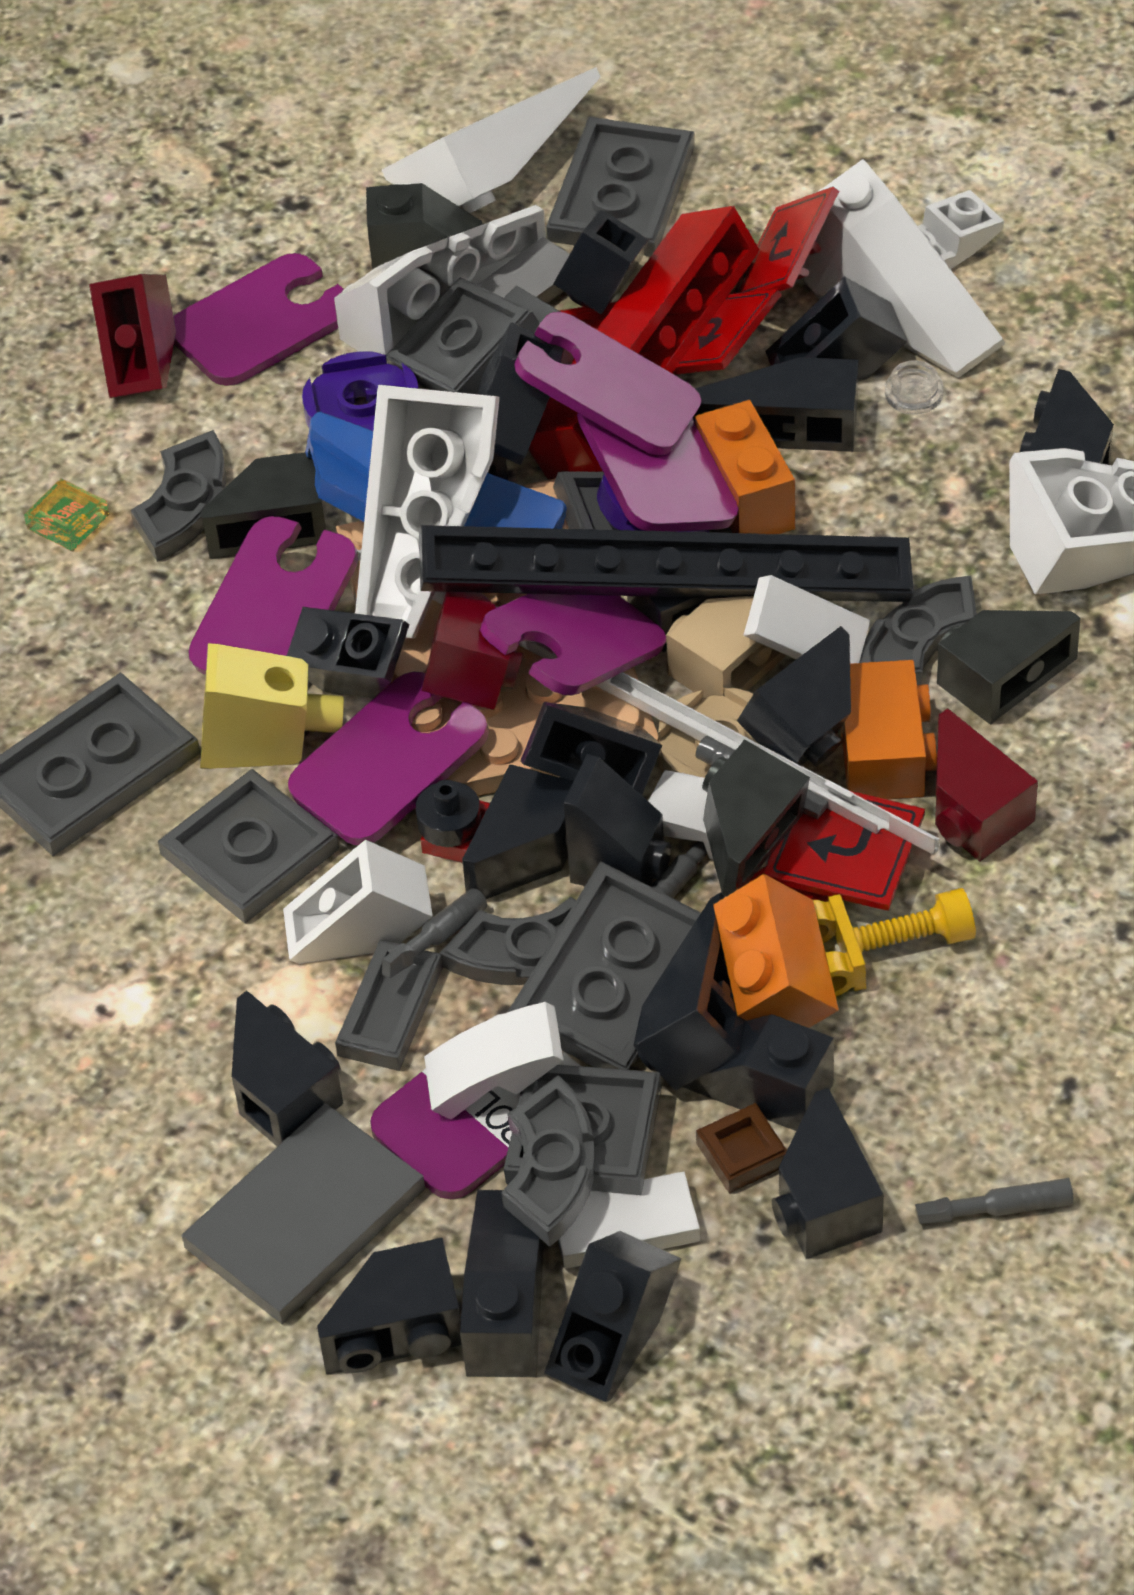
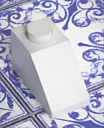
[283,840,433,964]

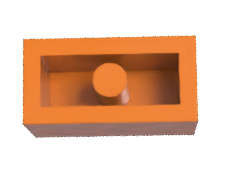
[694,400,795,534]
[840,660,937,799]
[713,874,839,1028]

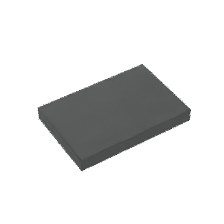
[546,117,695,256]
[0,672,200,856]
[508,861,701,1070]
[181,1103,425,1324]

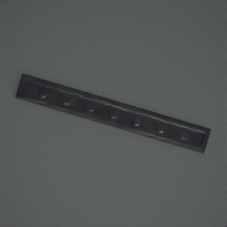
[419,525,914,602]

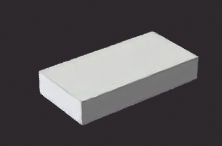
[743,575,870,663]
[558,1171,700,1269]

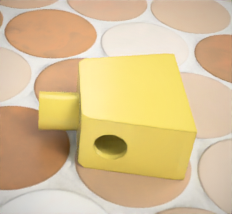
[200,643,344,769]

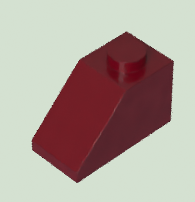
[89,274,176,398]
[421,592,523,710]
[935,708,1038,862]

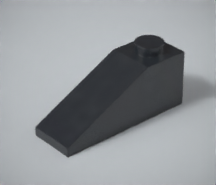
[693,357,859,452]
[633,892,745,1091]
[460,1190,544,1377]

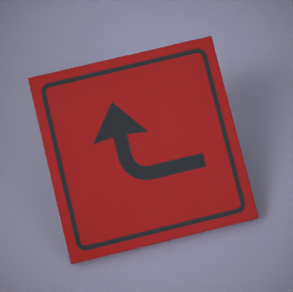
[733,186,839,294]
[672,289,782,375]
[763,791,925,911]

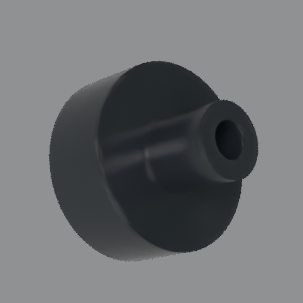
[416,780,481,847]

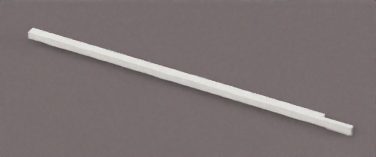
[357,549,940,855]

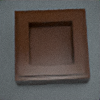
[696,1103,787,1194]

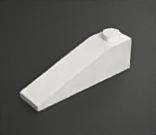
[382,67,601,213]
[801,159,1005,378]
[334,205,546,355]
[355,385,499,638]
[1010,448,1134,595]

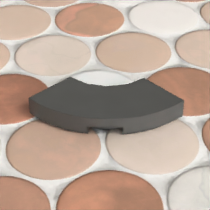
[130,430,226,562]
[859,576,977,685]
[440,897,576,985]
[501,1076,595,1246]

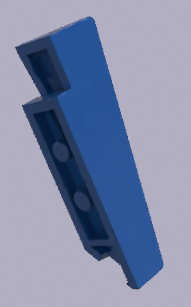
[305,412,567,529]

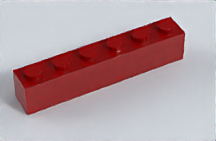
[529,206,760,479]

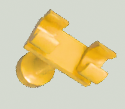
[813,888,976,996]

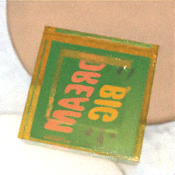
[24,478,110,552]

